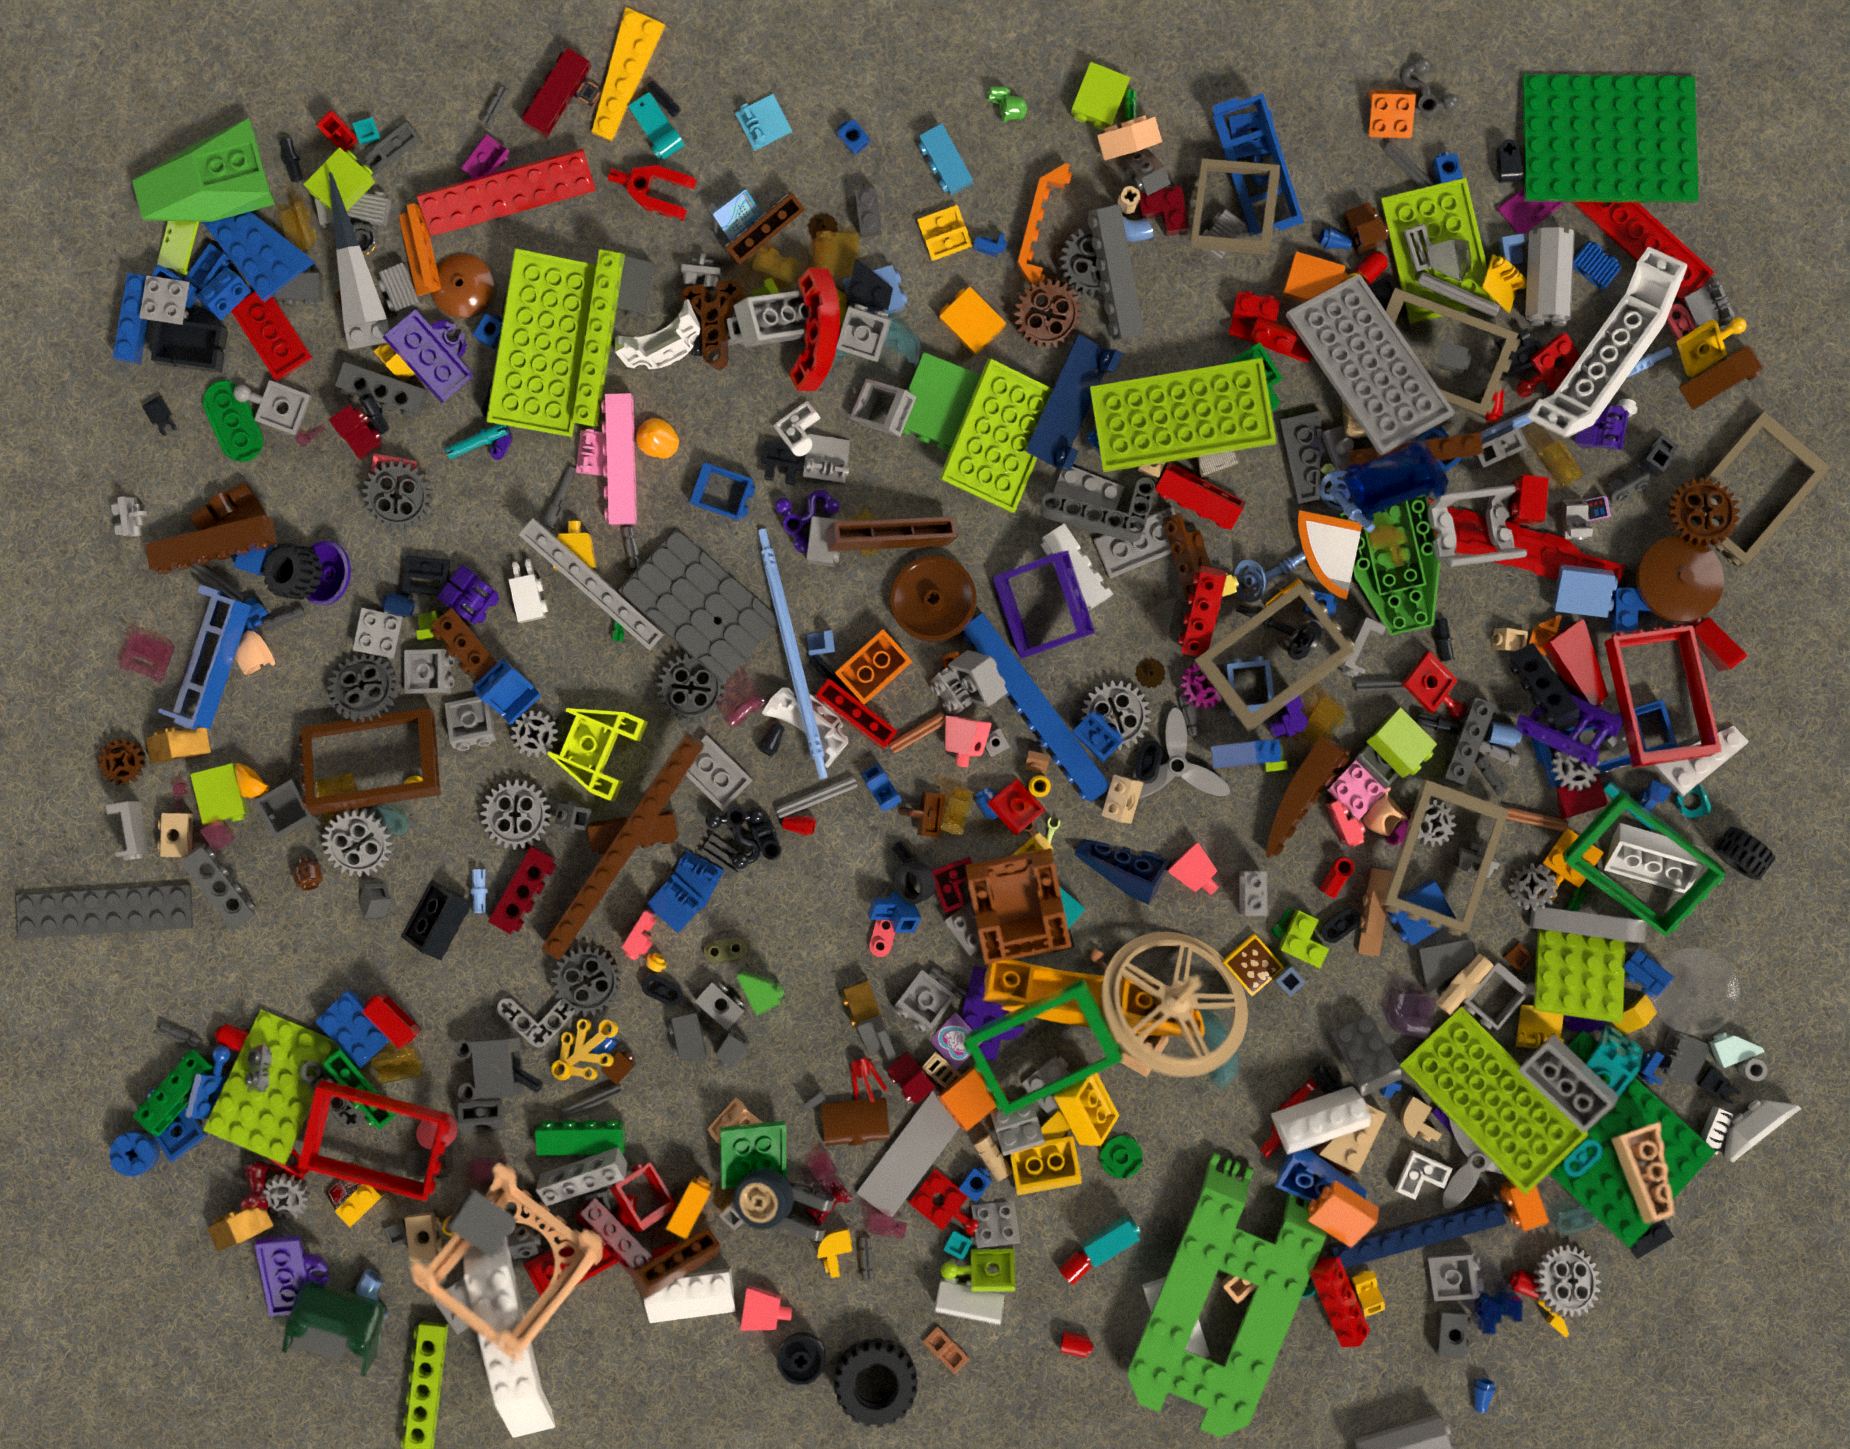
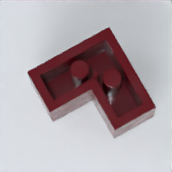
[1138,186,1189,237]
[328,404,383,460]
[931,856,973,913]
[887,1051,936,1105]

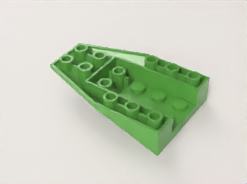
[132,118,275,222]
[1340,494,1440,635]

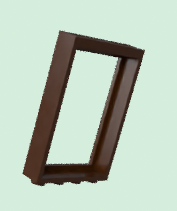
[299,707,441,815]

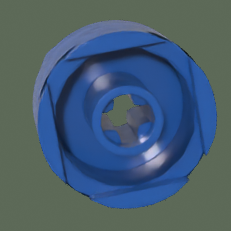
[110,1130,160,1177]

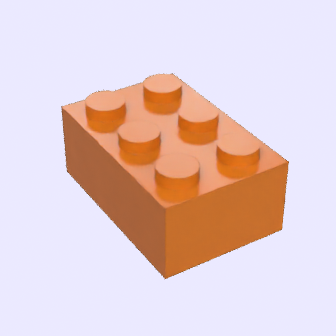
[835,629,912,706]

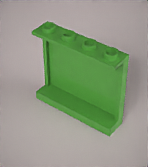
[902,352,981,452]

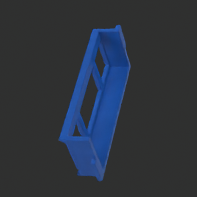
[1212,93,1304,237]
[158,584,251,730]
[1531,699,1679,787]

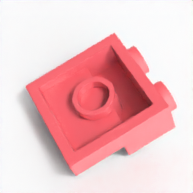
[1325,801,1365,847]
[622,909,657,960]

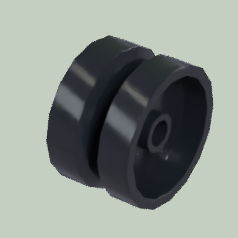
[777,1332,826,1385]

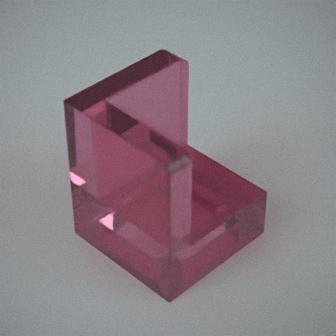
[200,819,236,852]

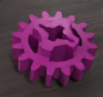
[1179,663,1224,709]

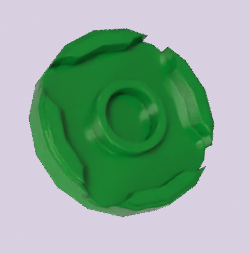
[1100,1135,1143,1179]

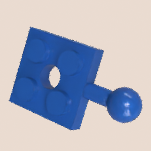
[1228,109,1274,186]
[185,1046,230,1119]
[146,1088,208,1162]

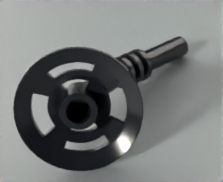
[1236,604,1322,660]

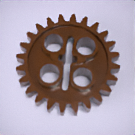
[1012,277,1083,349]
[1667,477,1740,548]

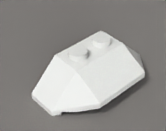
[1724,1100,1801,1163]

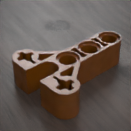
[681,280,747,370]

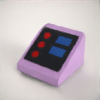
[1585,496,1611,522]

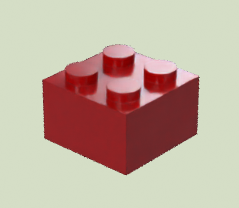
[1508,475,1549,525]

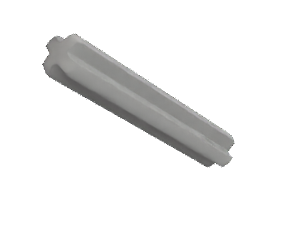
[1418,273,1500,317]
[776,777,858,818]

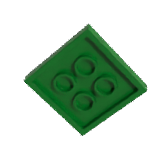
[720,1121,786,1189]

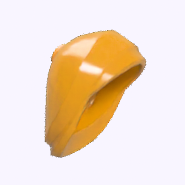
[636,418,679,459]
[234,763,270,799]

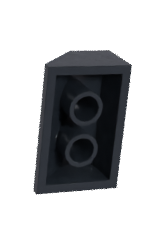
[401,880,472,960]

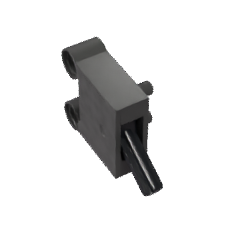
[454,1037,543,1103]

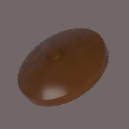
[1636,535,1724,622]
[890,556,977,642]

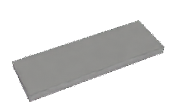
[856,1088,959,1219]

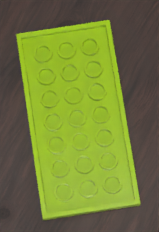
[486,249,597,437]
[1090,358,1276,472]
[1399,1006,1589,1195]

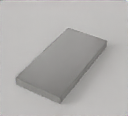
[1093,506,1176,579]

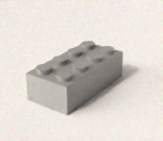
[734,290,809,347]
[1518,1034,1619,1133]

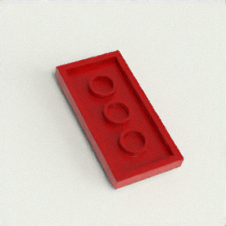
[231,292,313,381]
[523,1230,618,1297]

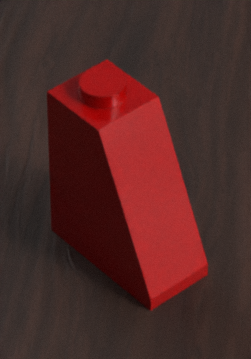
[1689,616,1748,671]

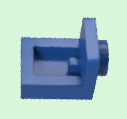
[1639,780,1672,813]
[1638,1050,1664,1085]

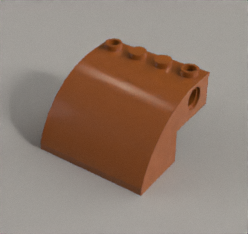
[965,848,1071,964]

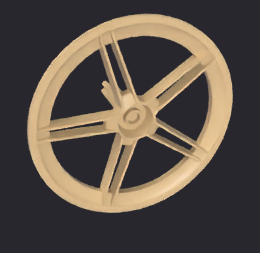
[1101,932,1248,1077]

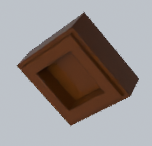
[1503,942,1534,972]

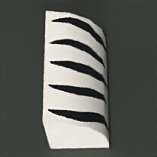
[1700,1106,1734,1155]

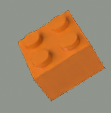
[1499,1181,1549,1231]

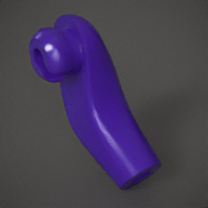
[490,424,513,460]

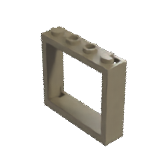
[1188,159,1280,255]

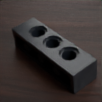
[1509,643,1579,730]

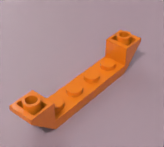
[1017,163,1072,288]

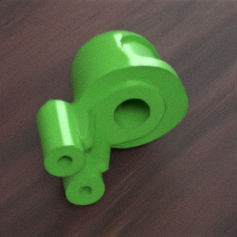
[987,86,1027,122]

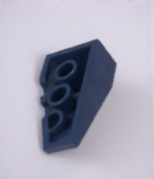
[1074,839,1170,905]

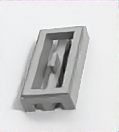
[1403,224,1438,273]

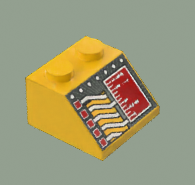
[325,1162,386,1227]

